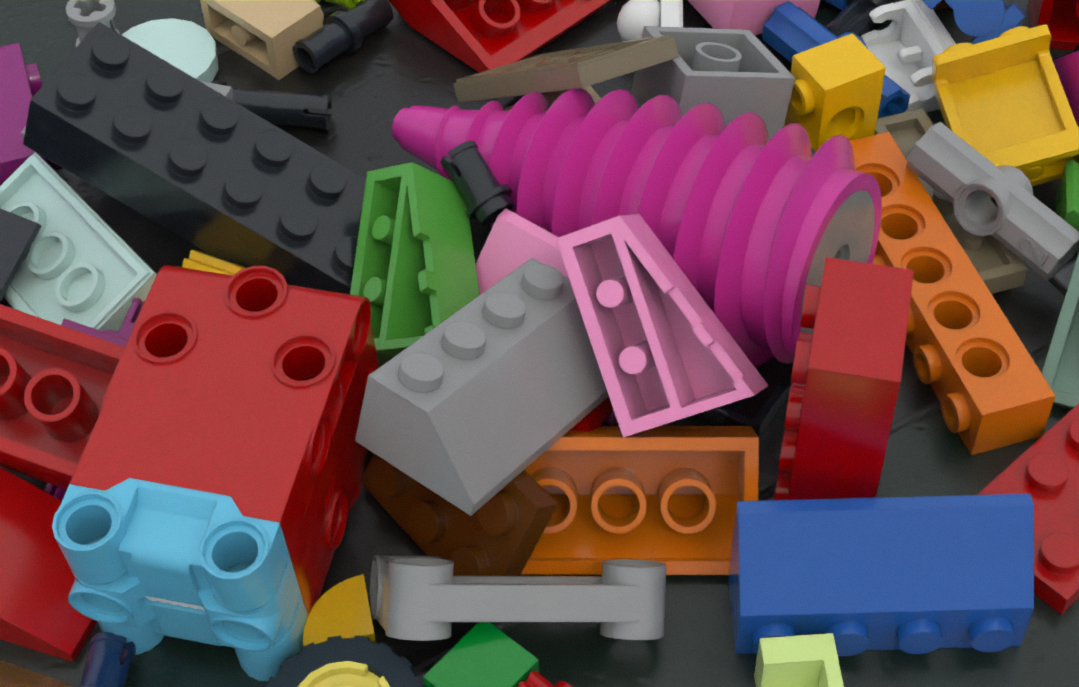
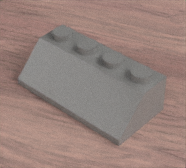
[355,258,609,516]

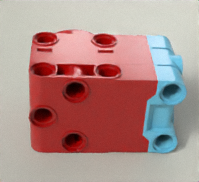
[52,265,379,681]

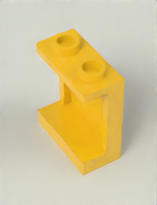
[931,25,1079,198]

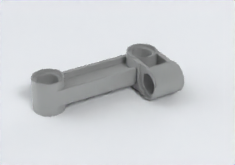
[370,556,666,641]

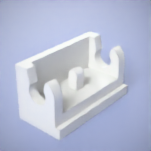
[860,0,956,112]

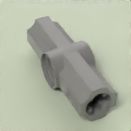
[906,122,1079,281]

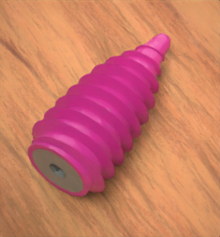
[392,88,882,368]

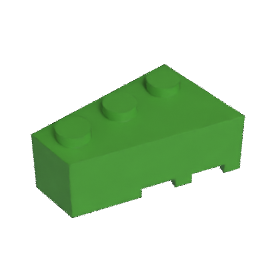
[350,162,480,368]

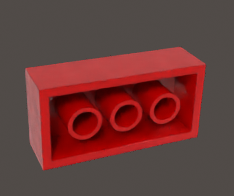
[774,257,914,500]
[0,304,125,490]

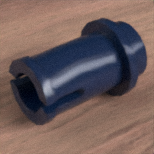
[77,632,136,687]

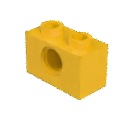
[784,33,886,152]

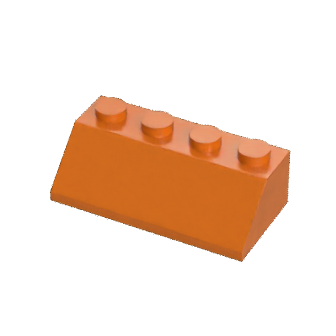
[521,426,759,575]

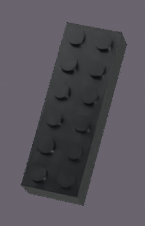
[23,22,366,295]

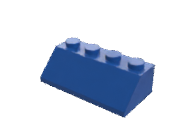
[728,494,1034,656]

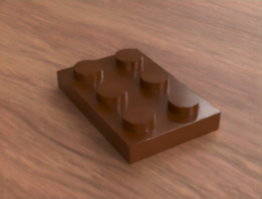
[360,454,558,576]

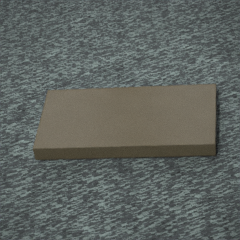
[453,34,679,103]

